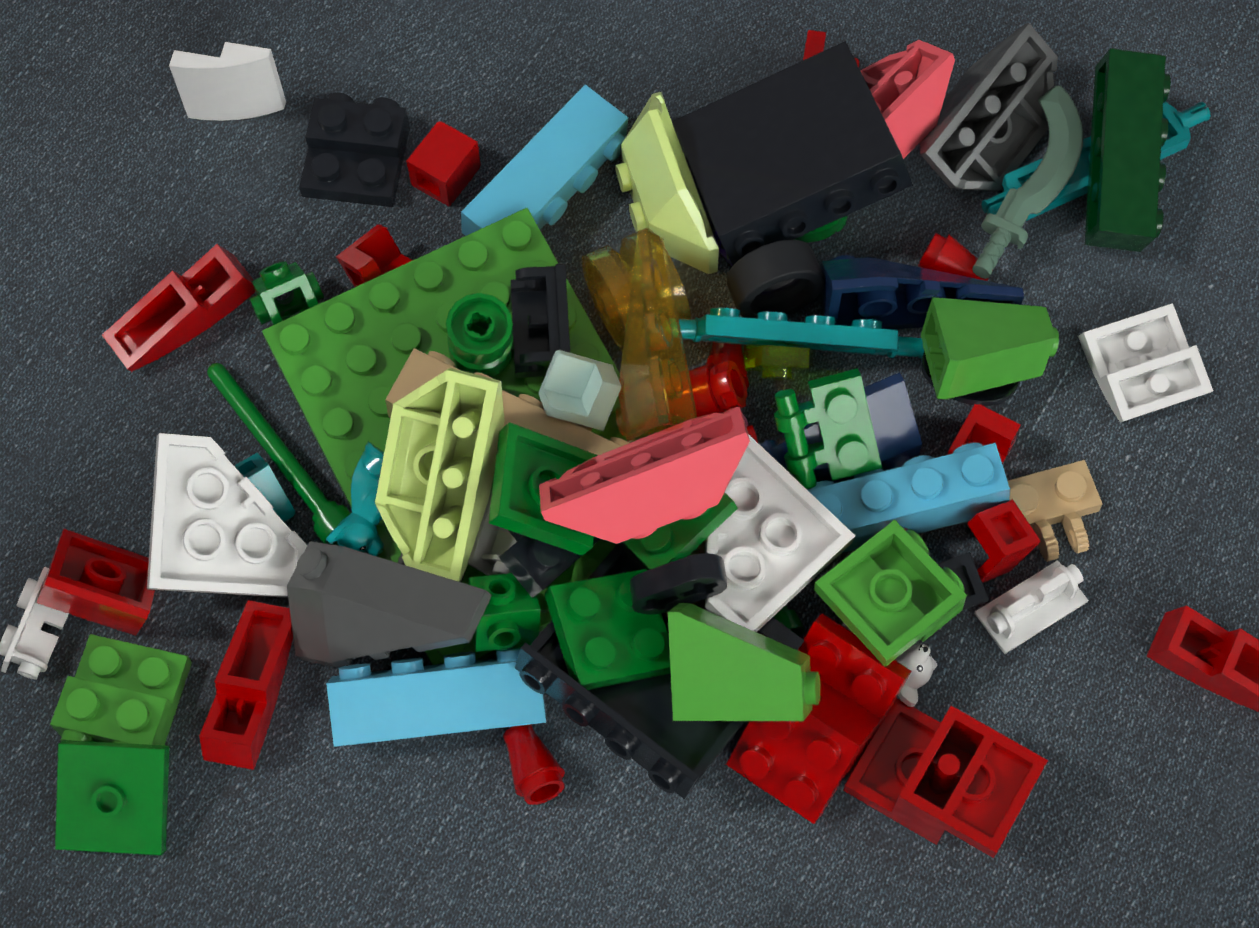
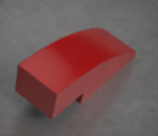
[102,244,256,372]
[199,600,293,770]
[1146,605,1259,712]

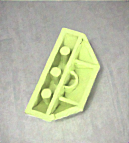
[615,92,719,274]
[375,368,505,582]

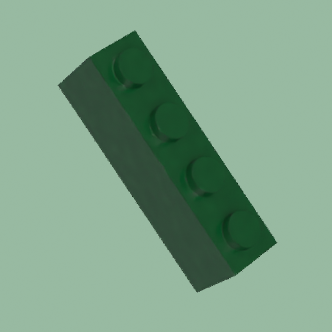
[1084,48,1171,252]

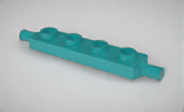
[981,102,1211,221]
[663,308,924,358]

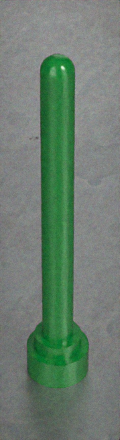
[207,363,351,546]

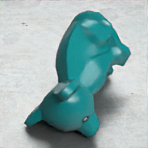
[326,441,384,557]

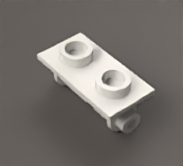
[974,560,1089,654]
[0,567,68,679]

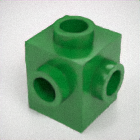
[249,261,324,326]
[469,573,541,652]

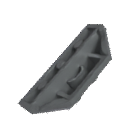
[920,23,1058,192]

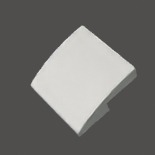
[169,42,286,121]
[1078,303,1213,423]

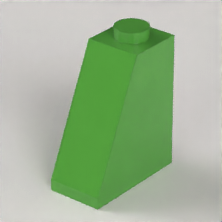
[920,297,1059,399]
[668,603,820,721]

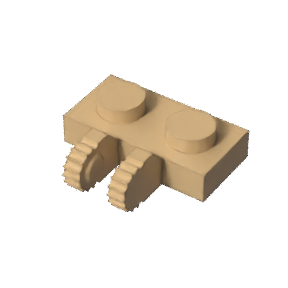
[1008,460,1103,562]

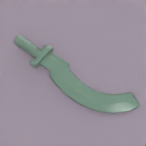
[972,85,1083,279]

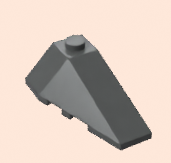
[287,541,492,667]

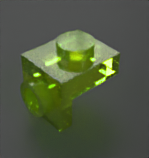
[743,345,810,380]

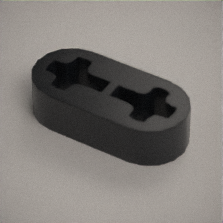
[630,553,727,615]

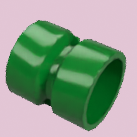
[446,293,513,378]

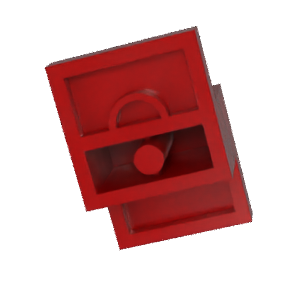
[726,614,912,824]
[843,698,1048,858]

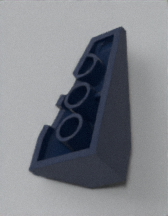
[820,255,1024,330]
[759,372,922,484]

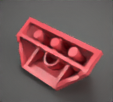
[860,40,955,159]
[539,407,750,544]

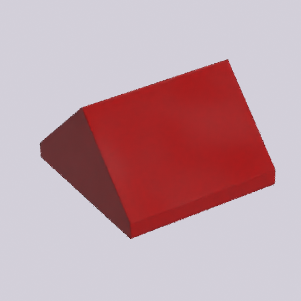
[36,528,155,636]

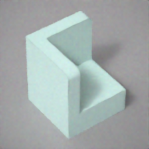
[538,350,622,431]

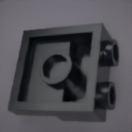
[299,92,410,207]

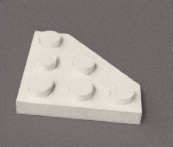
[147,433,307,598]
[705,434,856,632]

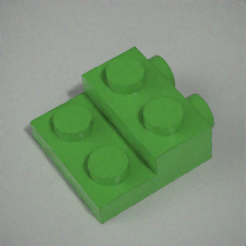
[814,519,967,667]
[50,634,192,745]

